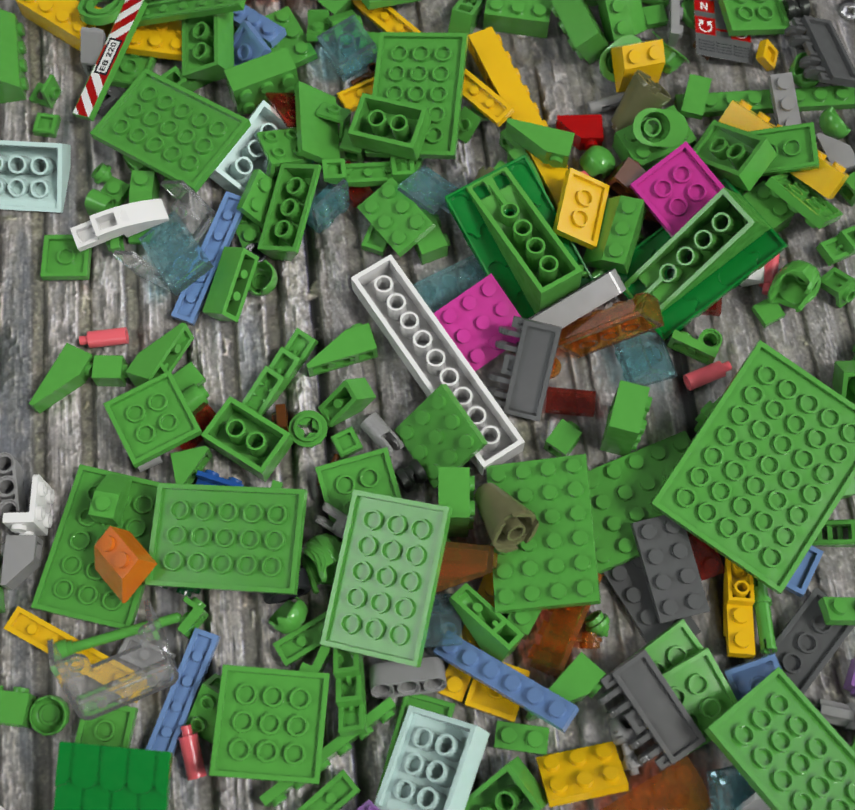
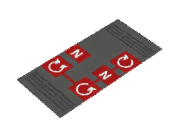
[694,0,753,64]

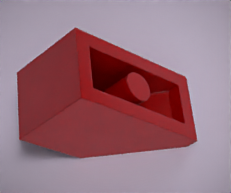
[555,114,604,150]

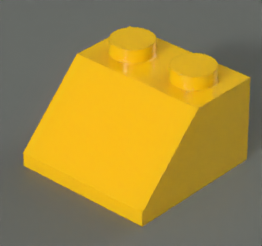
[611,39,665,93]

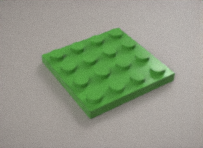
[209,665,330,785]

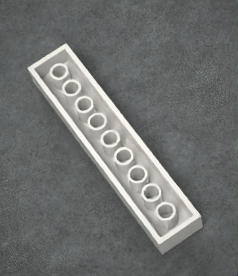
[351,254,525,477]

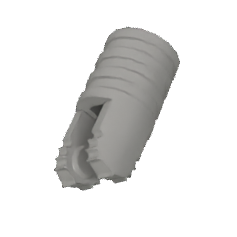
[360,412,404,456]
[314,502,347,539]

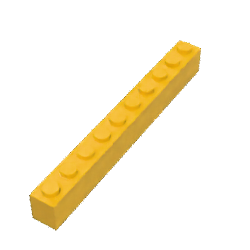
[467,26,568,212]

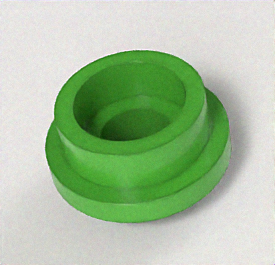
[91,163,112,184]

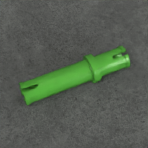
[753,577,778,654]

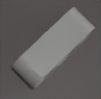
[0,452,27,521]
[369,657,447,699]

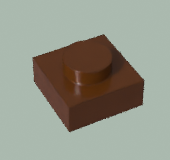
[272,404,289,432]

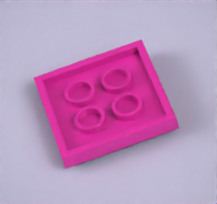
[630,141,725,238]
[433,273,521,372]

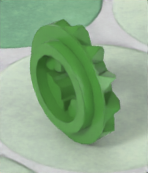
[289,410,328,448]

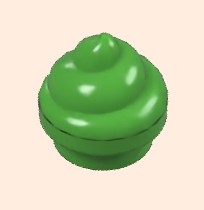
[584,610,610,637]

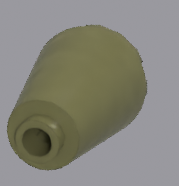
[611,70,672,132]
[474,483,539,553]

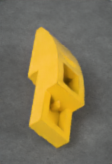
[723,558,756,659]

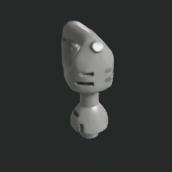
[609,709,643,776]

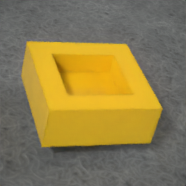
[756,39,779,71]

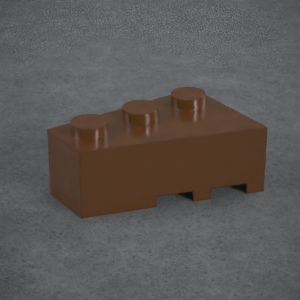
[603,157,661,227]

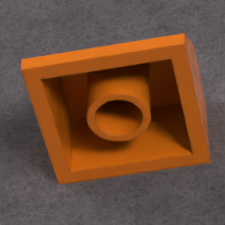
[94,526,157,603]

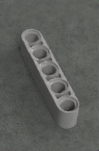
[516,268,626,330]

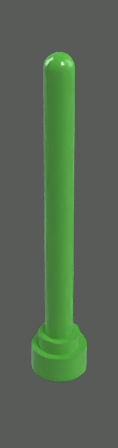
[55,613,182,662]

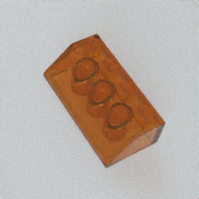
[557,292,664,358]
[528,573,603,679]
[599,756,712,810]

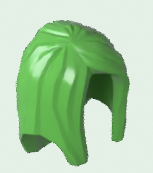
[767,260,821,312]
[301,533,342,594]

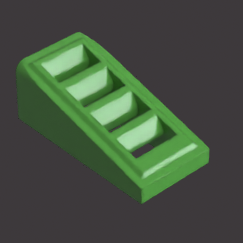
[812,519,855,547]

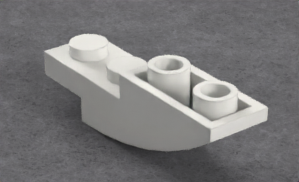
[70,199,170,252]

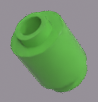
[182,384,210,414]

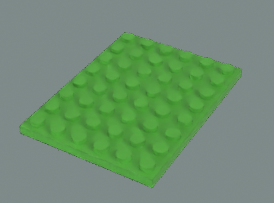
[649,340,855,594]

